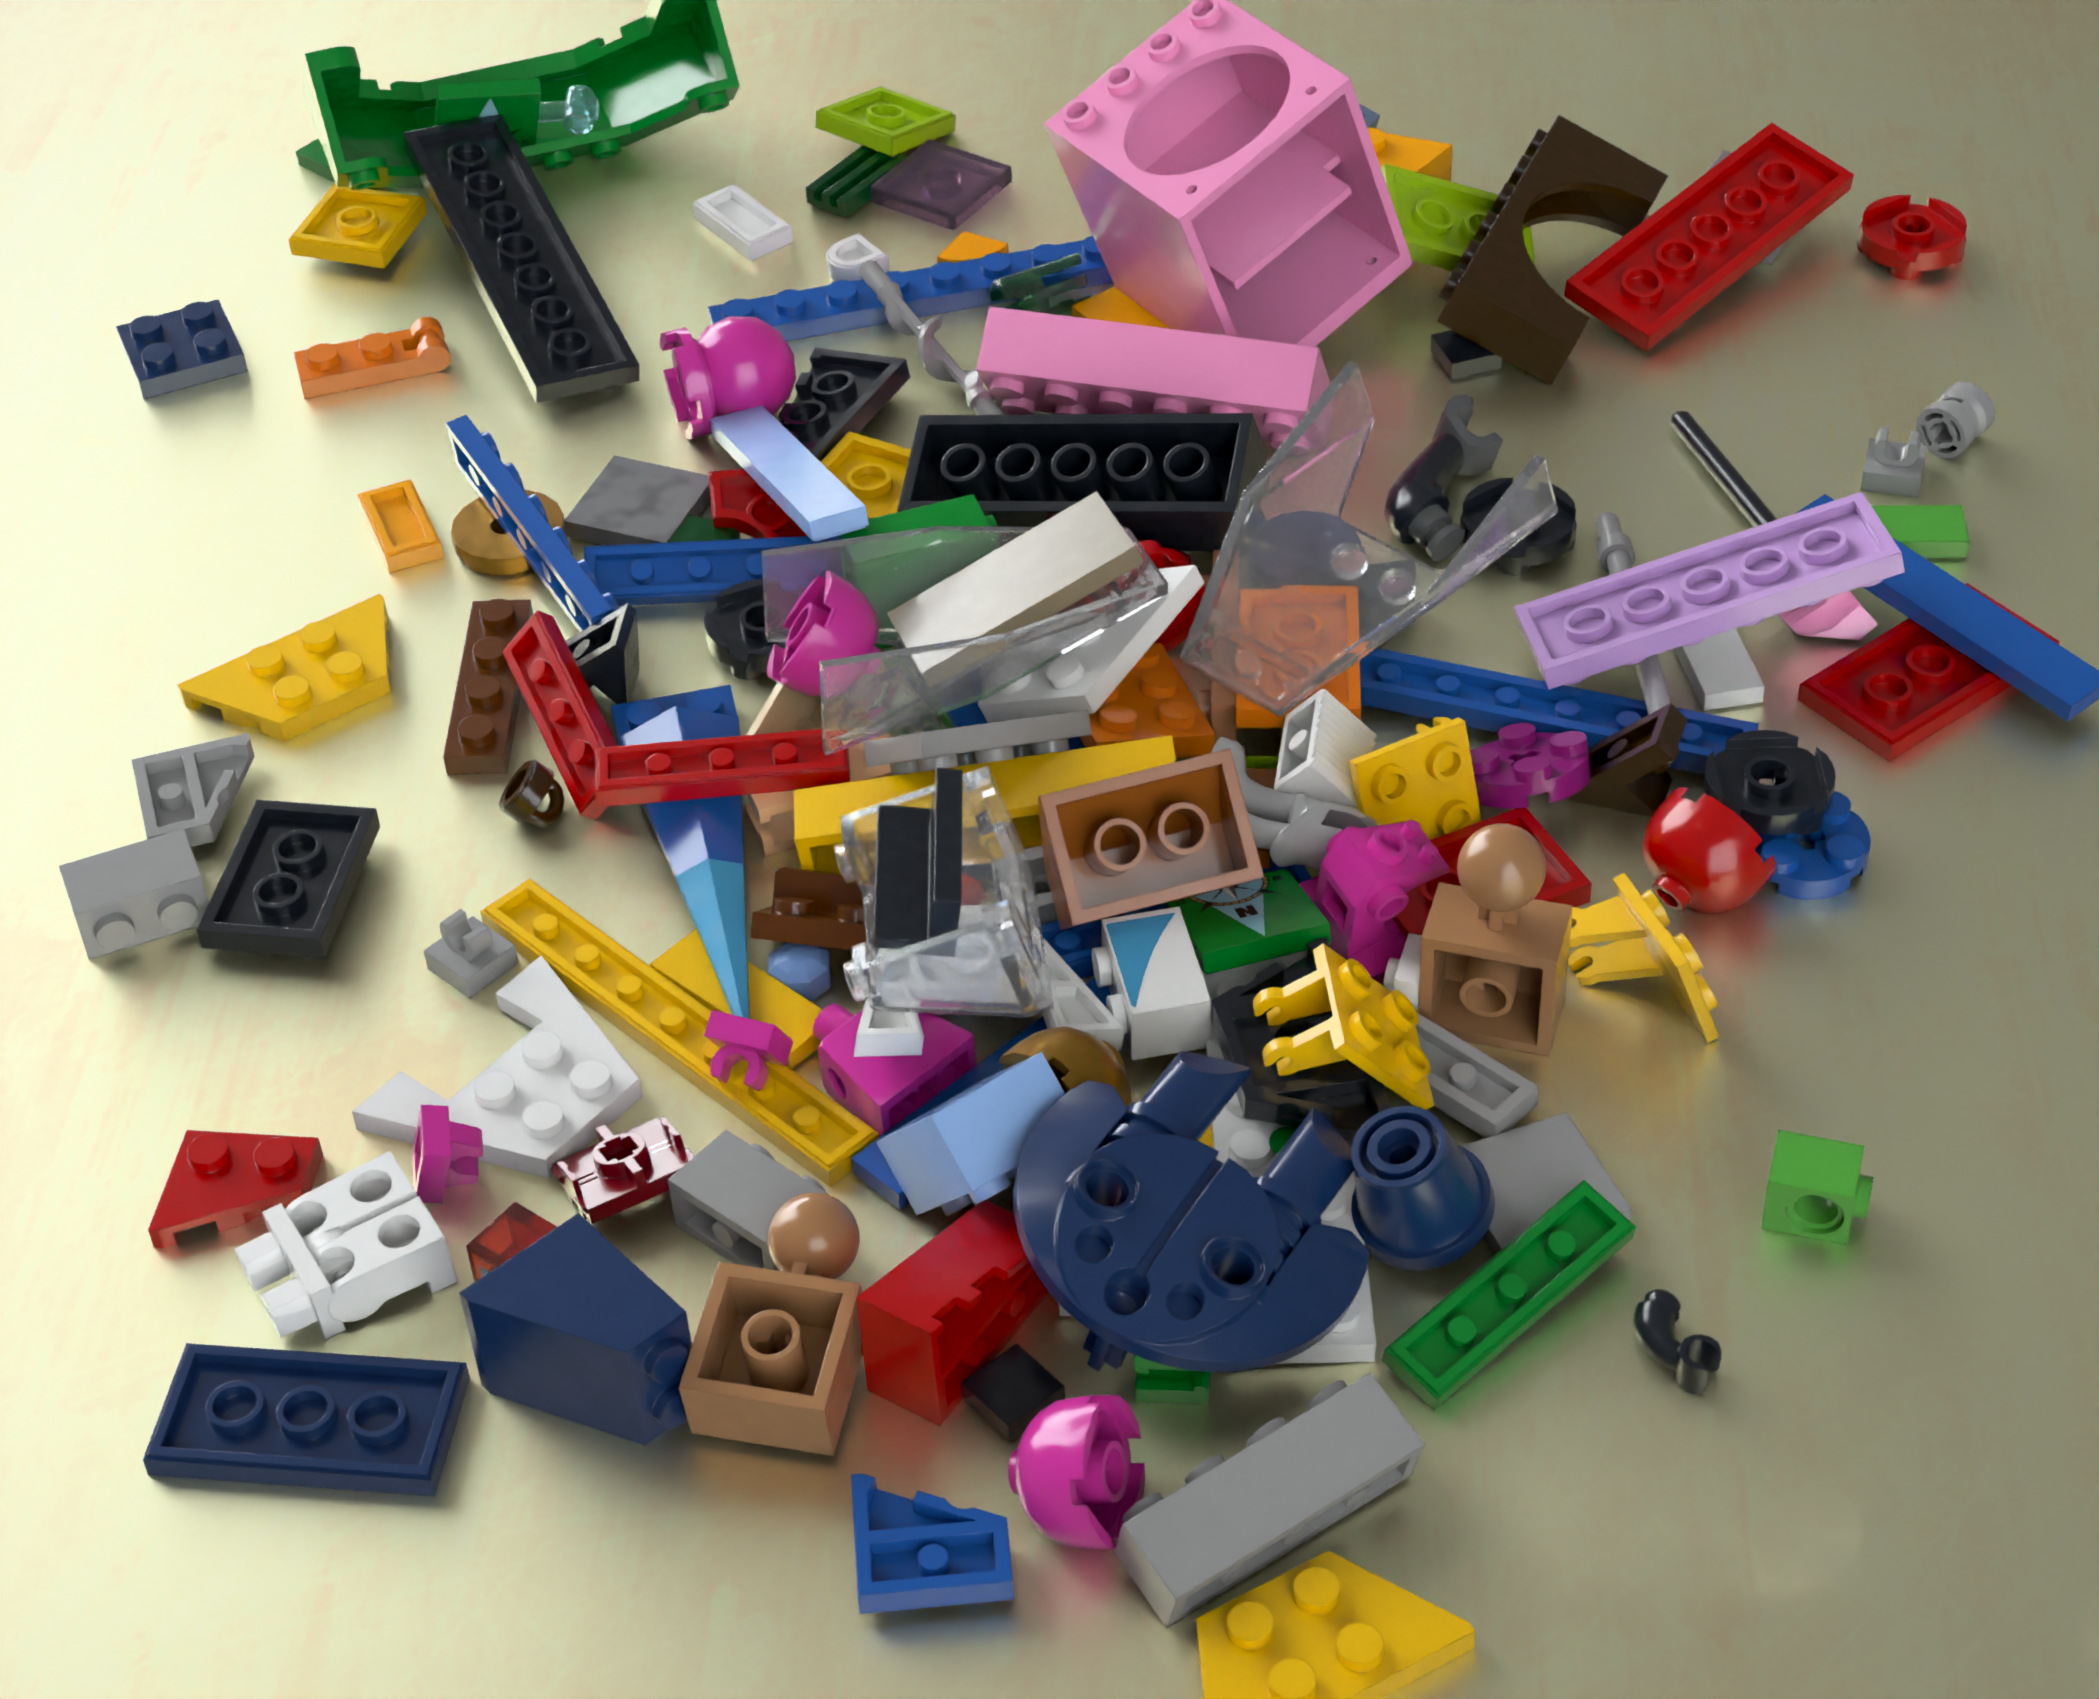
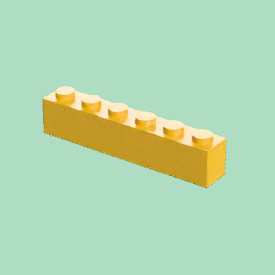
[794,735,1176,877]

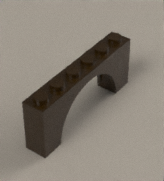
[1437,115,1668,385]

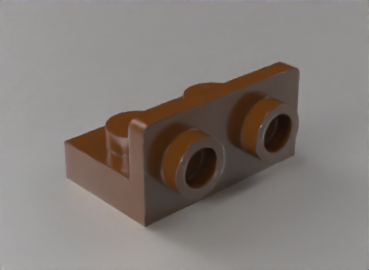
[751,867,880,953]

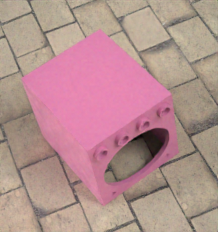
[1044,0,1413,347]

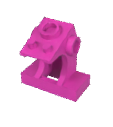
[1299,820,1450,986]

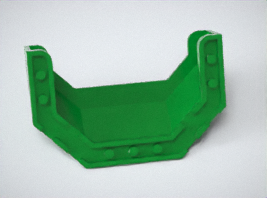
[304,0,740,190]

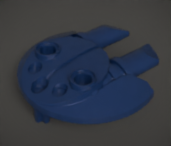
[1013,1051,1370,1372]

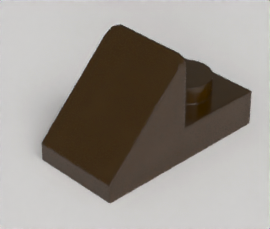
[1568,703,1687,817]

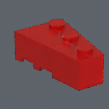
[856,1200,1048,1426]

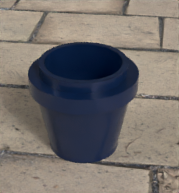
[1351,1106,1495,1270]

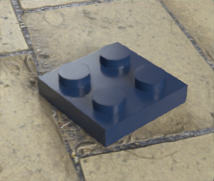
[116,299,248,399]

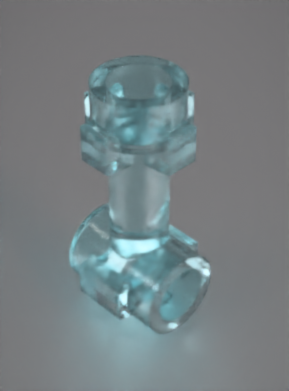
[538,85,599,135]

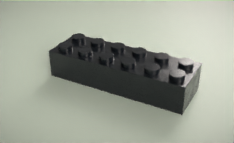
[897,413,1267,551]

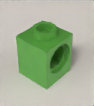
[1761,1130,1874,1245]

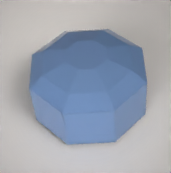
[768,942,831,1001]

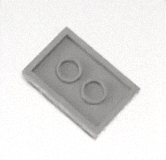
[863,710,1092,776]

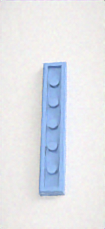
[709,405,869,542]

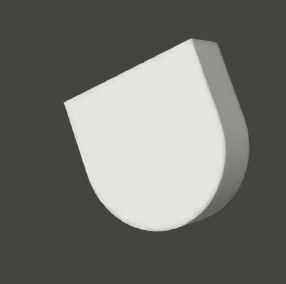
[826,233,889,281]

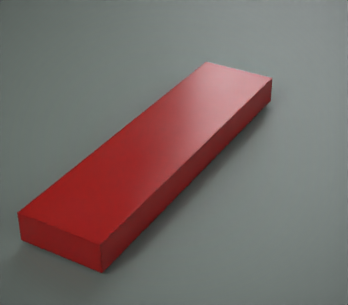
[502,610,617,821]
[595,727,850,807]

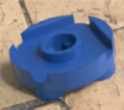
[1755,791,1871,900]

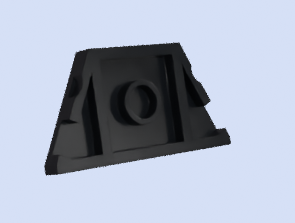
[1211,937,1392,1138]

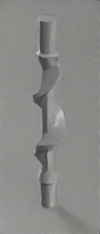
[859,260,1005,415]

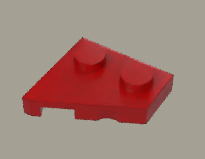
[148,1130,323,1248]

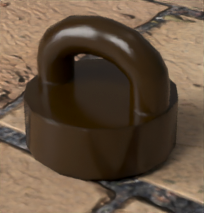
[499,760,565,828]

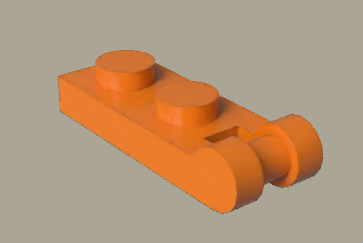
[293,317,450,399]

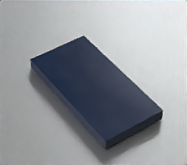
[143,1343,470,1496]

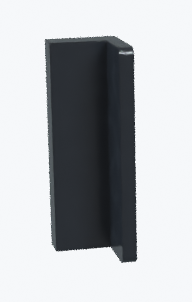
[872,768,963,954]

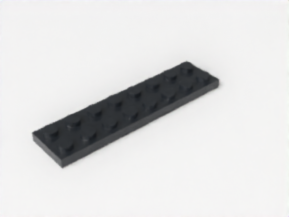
[403,114,640,403]

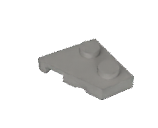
[131,733,255,847]

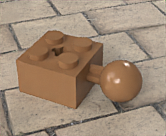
[1418,823,1573,1057]
[679,1192,862,1456]

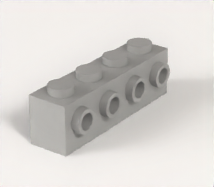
[1114,1372,1425,1628]

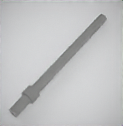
[1596,512,1671,715]

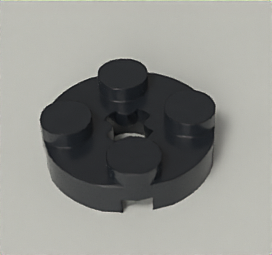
[1460,477,1577,576]
[704,579,806,680]
[1703,730,1836,835]

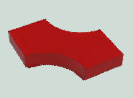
[708,468,807,539]

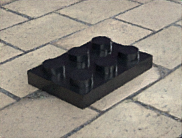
[197,800,380,958]

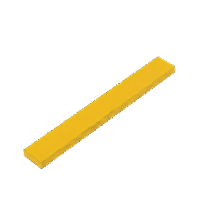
[480,878,879,1187]

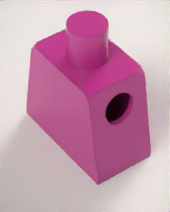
[813,1003,976,1137]

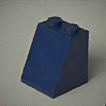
[459,1213,692,1445]

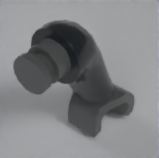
[1384,394,1503,561]

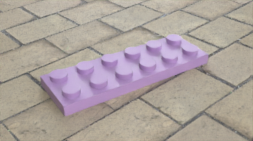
[1514,492,1905,690]

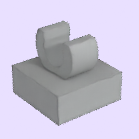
[1861,427,1928,498]
[424,909,519,999]

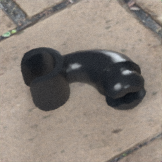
[1633,1289,1722,1395]

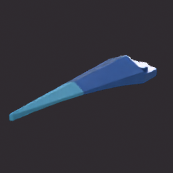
[611,685,750,1019]

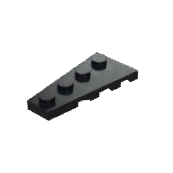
[778,348,910,462]

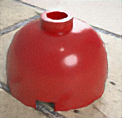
[1642,787,1776,914]

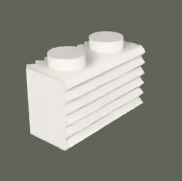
[1274,689,1377,808]

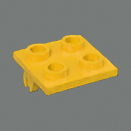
[1349,717,1482,840]
[1568,873,1719,1043]
[1253,943,1434,1110]

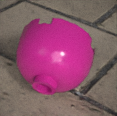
[767,571,882,696]
[1008,1395,1145,1549]

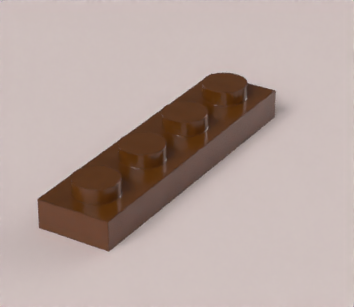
[443,599,533,775]

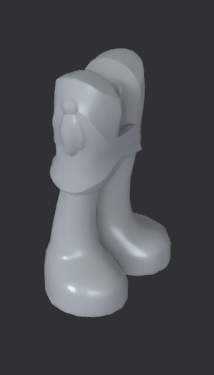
[1211,737,1378,871]

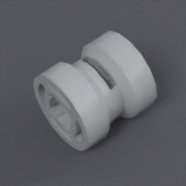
[1916,382,1996,458]

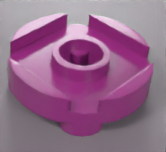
[1470,723,1591,809]

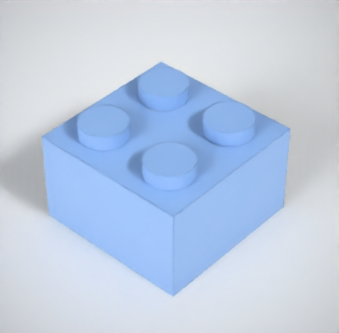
[876,1052,1065,1216]

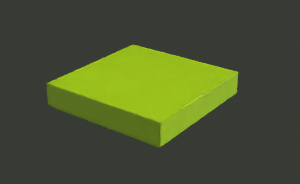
[815,86,956,156]

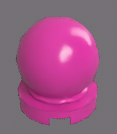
[660,316,796,439]

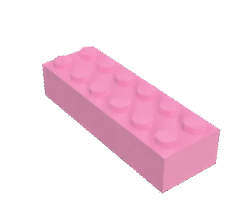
[976,306,1331,452]

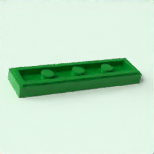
[1381,1180,1636,1411]

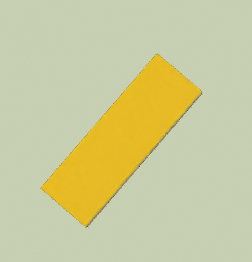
[650,928,823,1070]

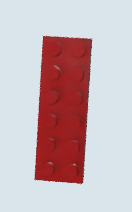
[1564,122,1854,352]

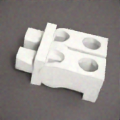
[235,1151,458,1340]

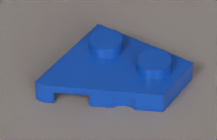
[851,1473,1014,1614]

